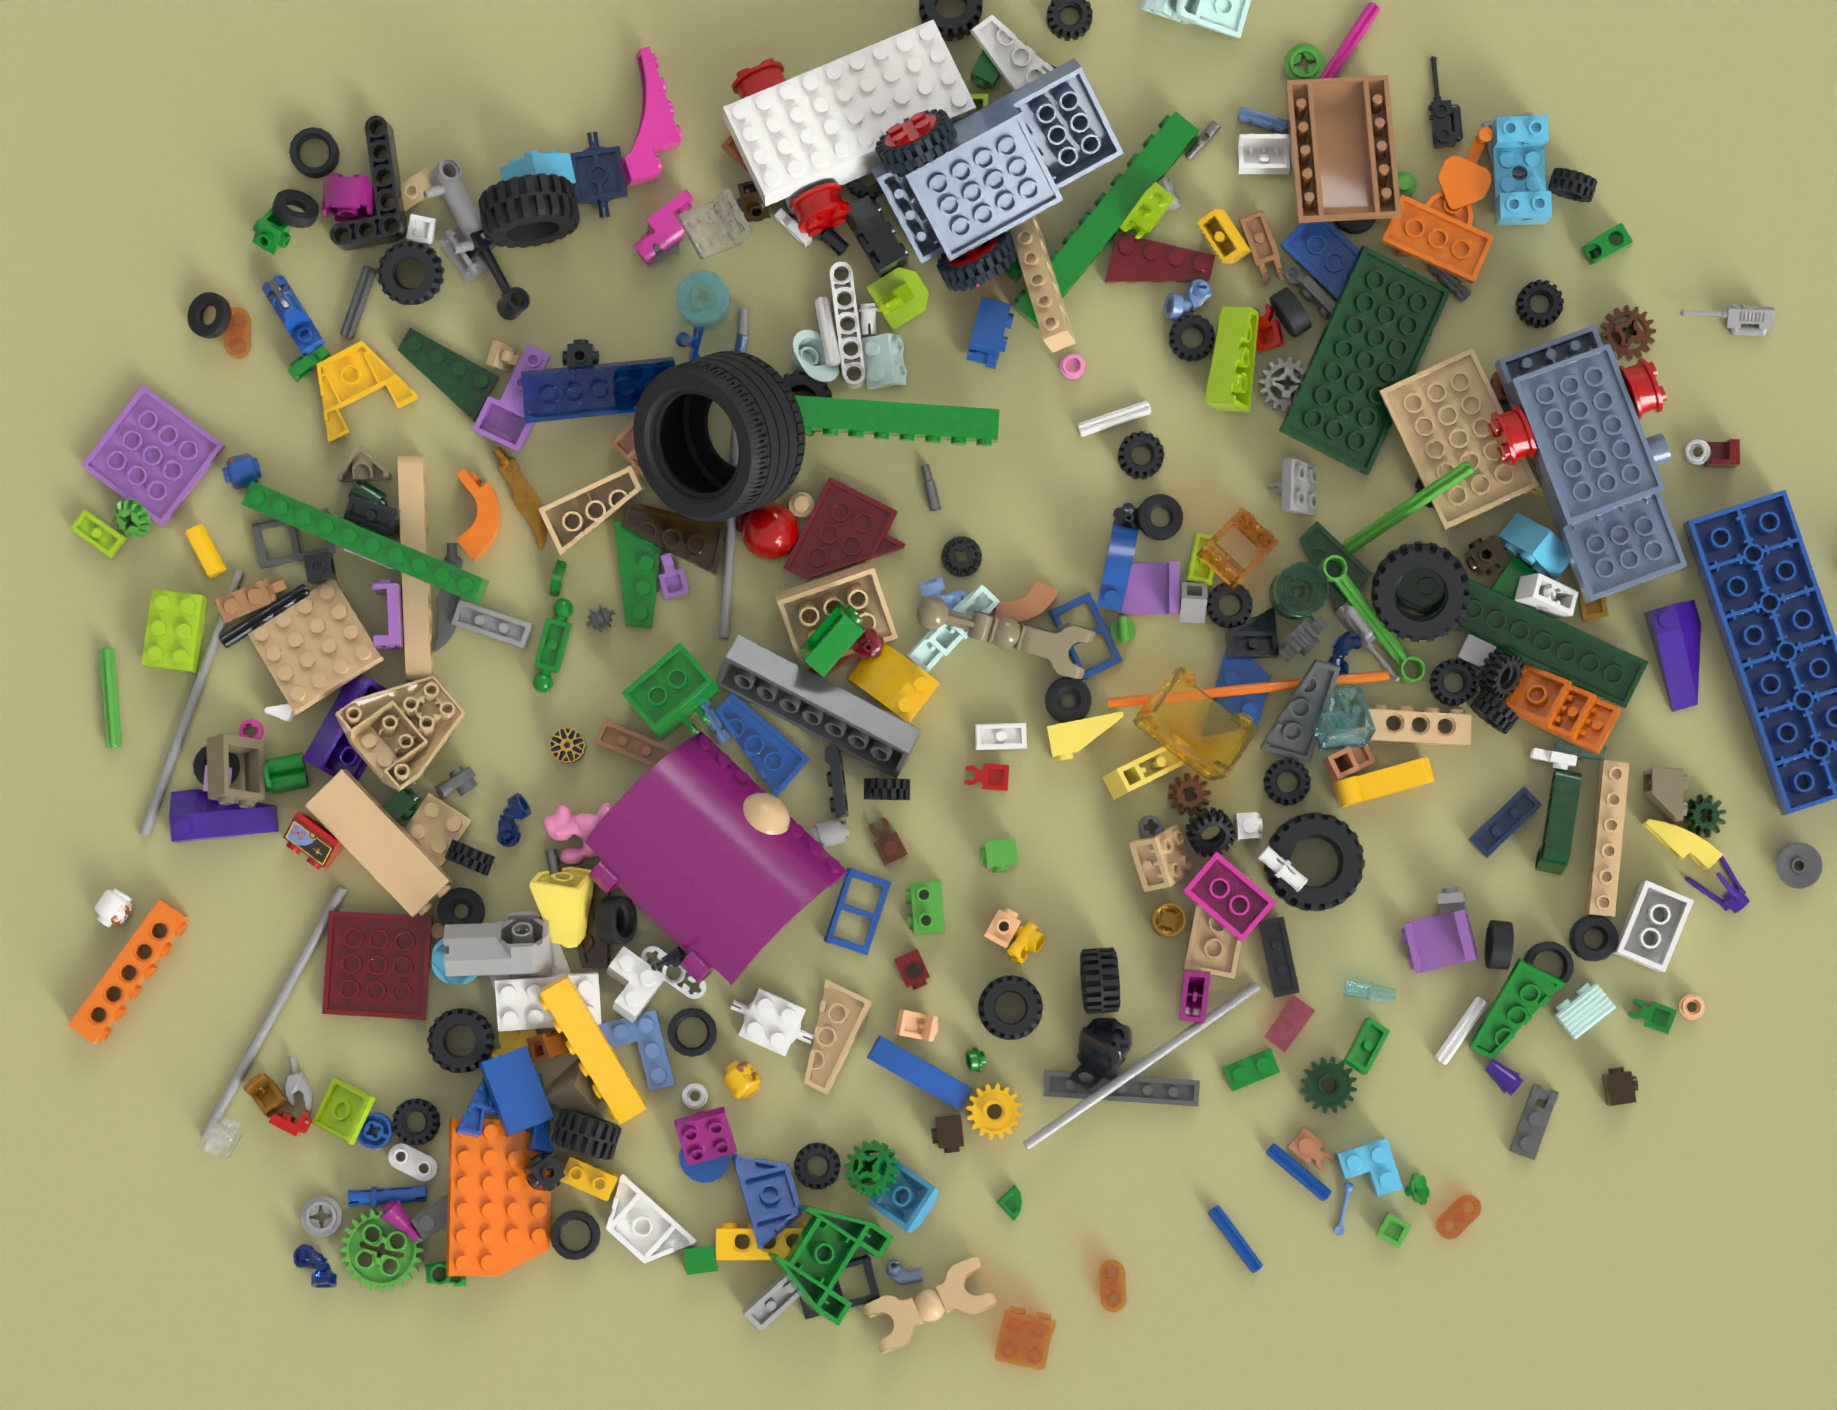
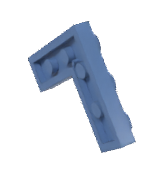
[599,1010,675,1091]

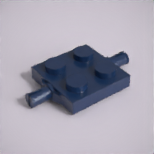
[570,132,628,218]

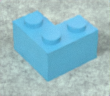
[500,150,576,184]
[1498,512,1570,581]
[1335,1138,1403,1196]

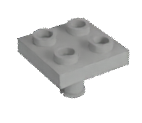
[1268,458,1318,516]

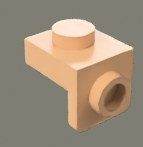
[895,1009,938,1042]

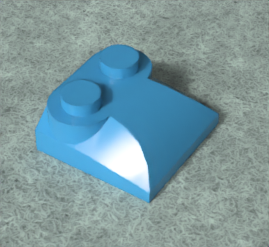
[868,1163,939,1233]

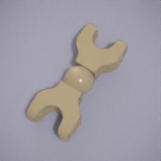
[862,1257,997,1353]

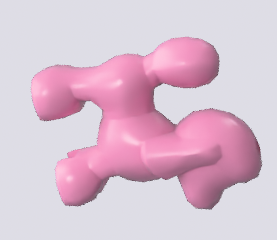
[543,802,613,865]

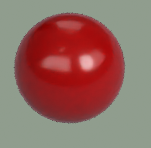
[742,503,799,560]

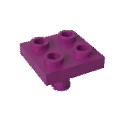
[674,1106,737,1166]

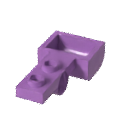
[472,344,551,453]

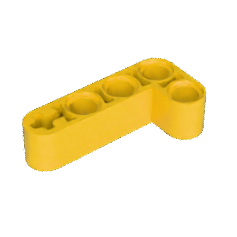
[1332,757,1435,808]

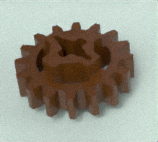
[1599,305,1656,362]

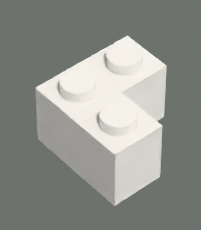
[606,946,665,1023]

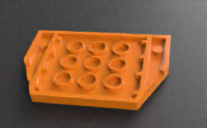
[446,1118,552,1276]

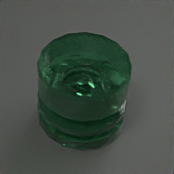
[1269,562,1329,621]

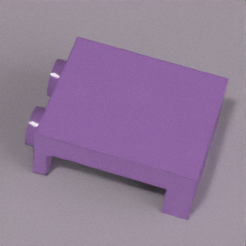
[371,579,404,650]

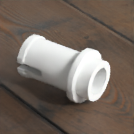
[858,303,878,335]

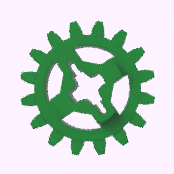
[844,1140,900,1198]

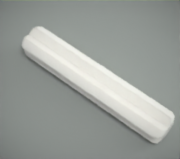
[815,297,841,367]
[1078,401,1151,437]
[1435,997,1488,1065]

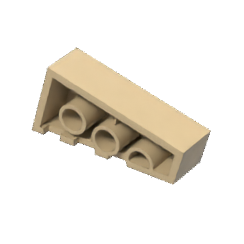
[538,465,644,555]

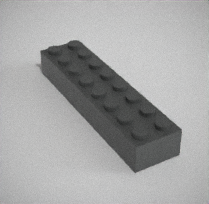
[715,635,921,778]

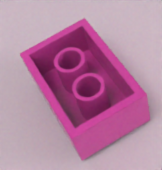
[1182,852,1276,942]

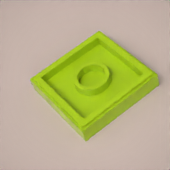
[311,1077,376,1145]

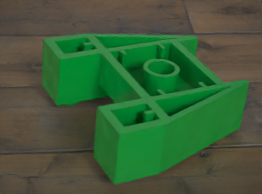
[768,1204,894,1326]

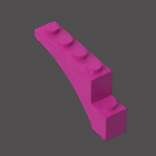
[620,46,682,187]

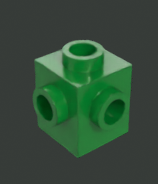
[252,208,292,254]

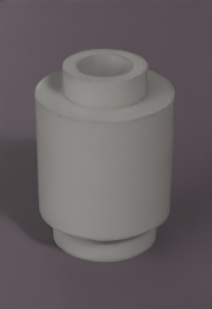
[811,817,850,848]

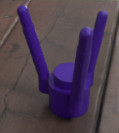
[1685,855,1750,913]

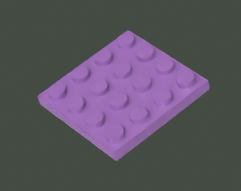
[81,385,225,527]

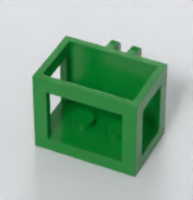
[621,643,721,741]

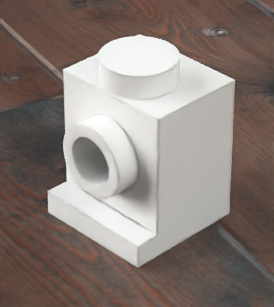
[1234,812,1263,840]

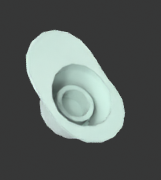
[791,330,839,382]

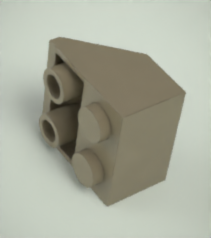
[1643,768,1688,823]

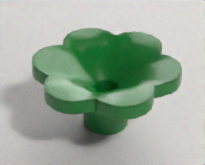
[1404,1173,1430,1205]

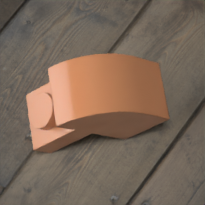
[1322,739,1376,783]

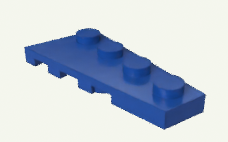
[715,693,810,797]

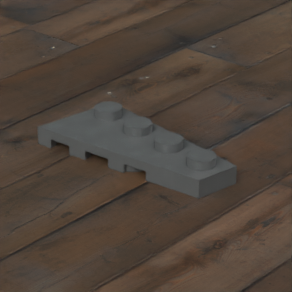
[1260,658,1341,762]

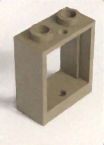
[206,733,265,808]

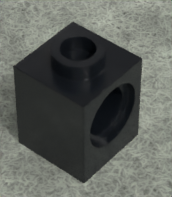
[303,552,337,585]

